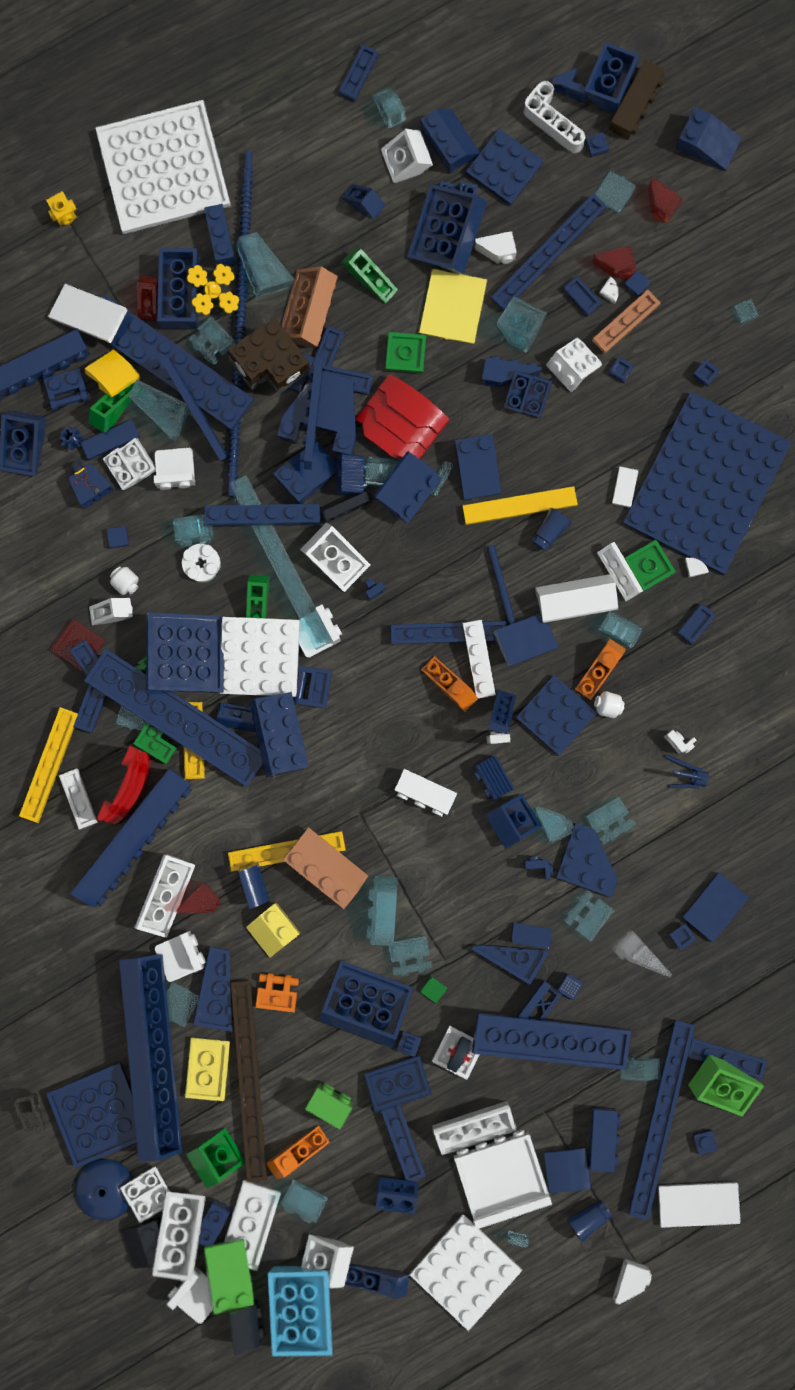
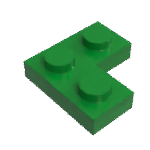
[133,723,177,765]

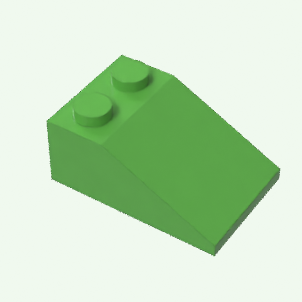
[688,1054,764,1117]
[204,1238,254,1314]

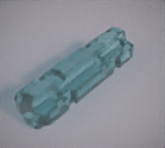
[431,460,453,496]

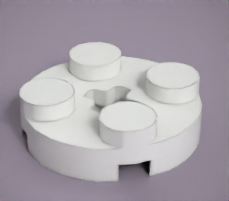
[182,544,221,583]

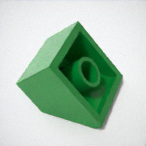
[186,1128,246,1189]

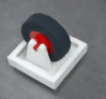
[432,1025,479,1080]

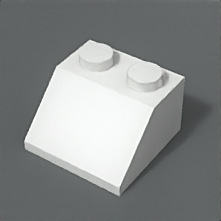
[381,129,433,183]
[301,1235,354,1288]

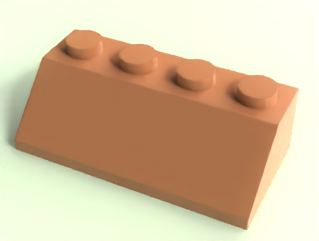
[281,266,337,347]
[283,827,368,909]

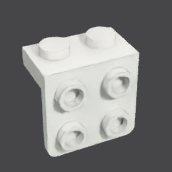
[546,338,602,392]
[154,448,195,490]
[299,605,342,658]
[155,931,206,982]
[167,1266,213,1323]

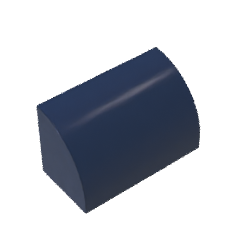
[239,862,269,909]

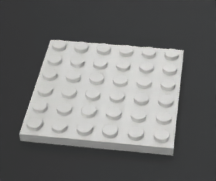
[96,100,231,234]

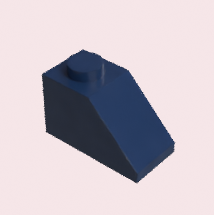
[342,184,385,219]

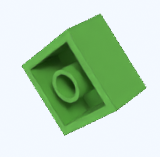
[306,1082,353,1129]

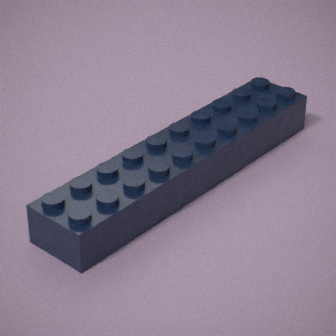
[119,954,182,1161]

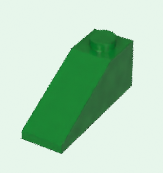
[341,248,398,303]
[89,383,140,433]
[246,574,269,619]

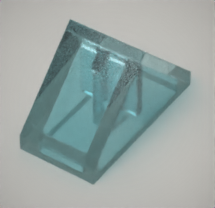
[621,1058,661,1081]

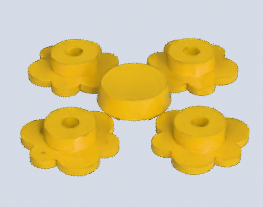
[187,264,239,315]

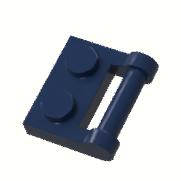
[44,368,89,411]
[293,666,332,709]

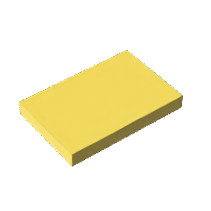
[185,1037,230,1101]

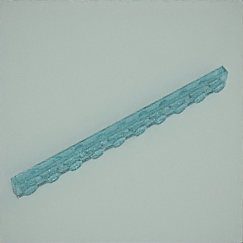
[230,476,333,650]

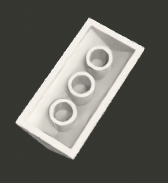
[535,574,618,623]
[135,854,195,938]
[433,1101,517,1155]
[152,1192,205,1281]

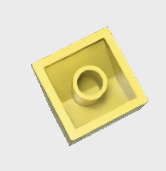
[246,903,300,958]

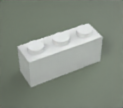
[395,769,457,817]

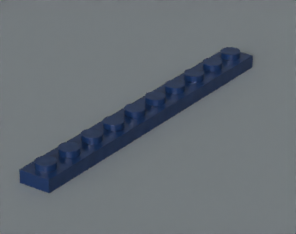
[628,1019,695,1220]

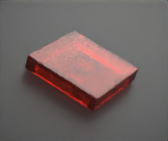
[52,619,106,672]

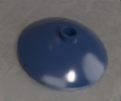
[75,1159,133,1220]

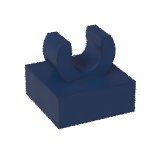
[365,578,386,601]
[397,1031,422,1057]

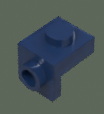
[524,856,553,880]

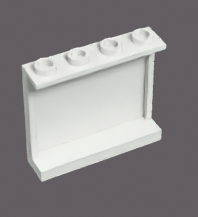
[454,1130,552,1229]

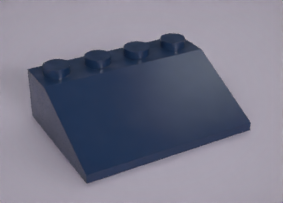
[407,184,487,275]
[319,961,413,1048]

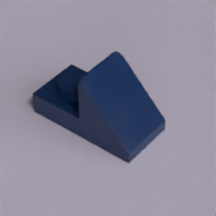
[551,68,587,103]

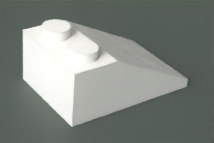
[300,522,370,592]

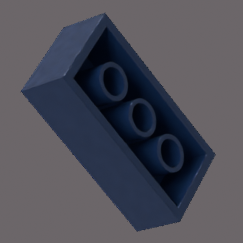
[157,248,200,329]
[249,692,309,778]

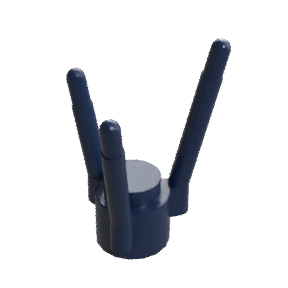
[665,755,709,789]

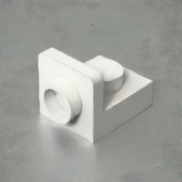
[664,730,697,754]

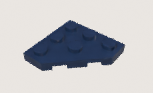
[556,823,618,897]

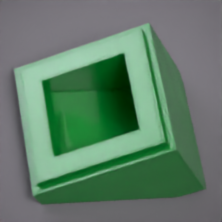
[420,976,447,1003]

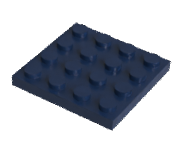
[146,612,224,693]
[46,1062,137,1168]

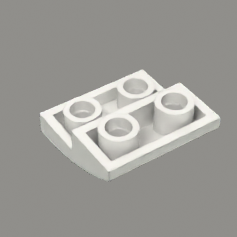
[103,438,156,490]
[120,1166,170,1223]

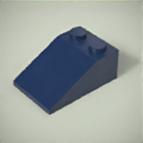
[676,106,742,171]
[0,411,46,476]
[454,434,501,500]
[274,442,337,504]

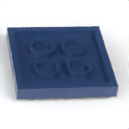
[466,129,544,206]
[516,675,597,756]

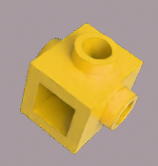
[46,191,77,226]

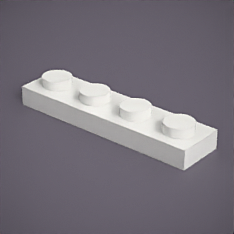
[463,620,496,698]

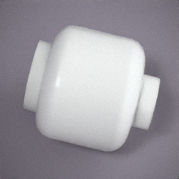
[110,567,139,595]
[594,691,624,719]

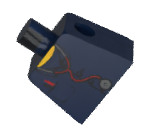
[69,460,114,509]

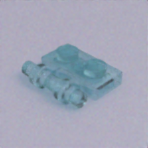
[189,317,236,364]
[586,797,636,845]
[565,890,614,941]
[388,936,432,976]

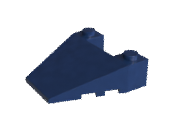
[277,372,357,455]

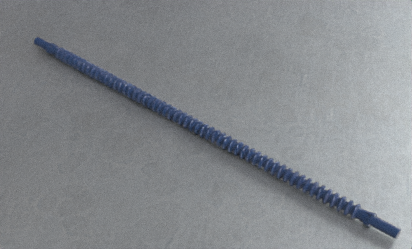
[227,150,253,497]

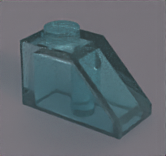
[372,87,405,128]
[533,806,574,843]

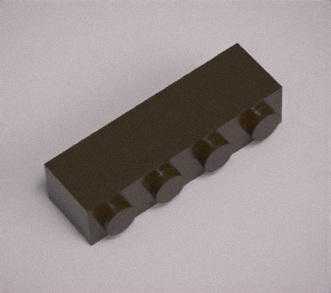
[609,59,665,140]

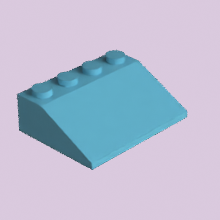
[268,1266,332,1356]

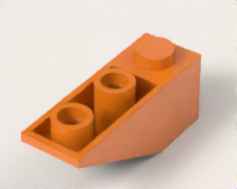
[575,639,626,700]
[421,656,478,712]
[266,1126,330,1180]

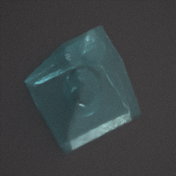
[496,297,547,352]

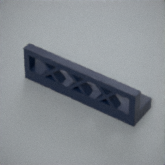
[516,980,562,1020]

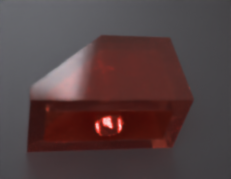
[648,177,683,223]
[593,246,636,278]
[137,275,158,321]
[176,883,222,913]

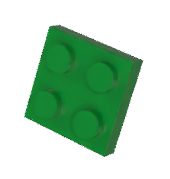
[386,332,426,374]
[624,540,676,592]

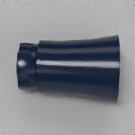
[531,507,572,551]
[566,1200,612,1243]

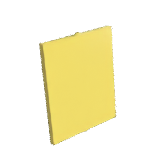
[419,269,487,344]

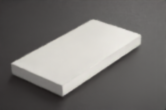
[48,284,128,343]
[224,1180,281,1271]
[658,1182,740,1227]

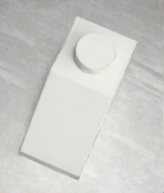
[474,231,517,264]
[89,598,133,625]
[613,1259,652,1304]

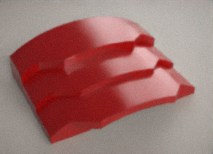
[356,374,449,459]
[97,746,151,825]

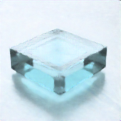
[733,299,759,325]
[507,1231,529,1247]

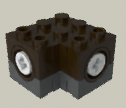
[228,317,309,395]

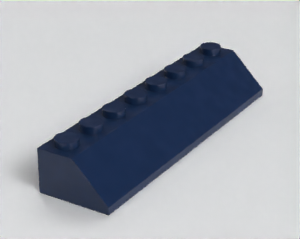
[71,769,192,908]

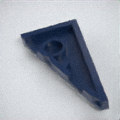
[471,945,549,984]

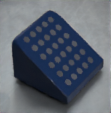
[556,973,583,1000]

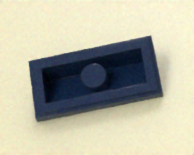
[217,703,255,732]
[510,923,552,949]

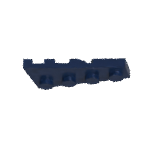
[193,947,232,1032]

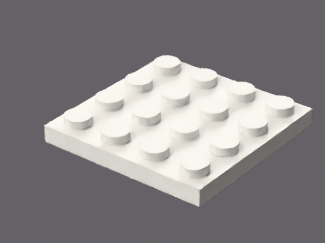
[220,617,300,697]
[410,1214,522,1331]

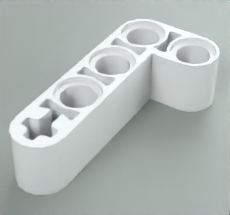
[524,81,585,153]

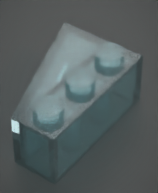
[236,232,294,298]
[129,380,190,441]
[367,876,398,946]

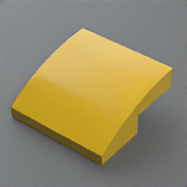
[85,350,140,397]

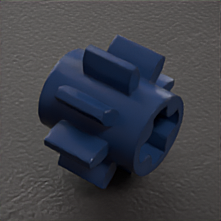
[58,426,84,451]

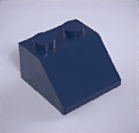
[485,794,542,849]

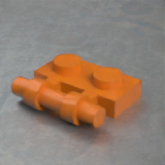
[256,973,299,1012]

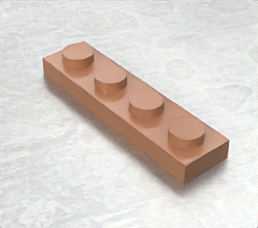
[592,290,660,354]

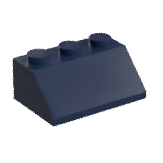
[584,42,640,114]
[420,109,480,174]
[374,451,442,523]

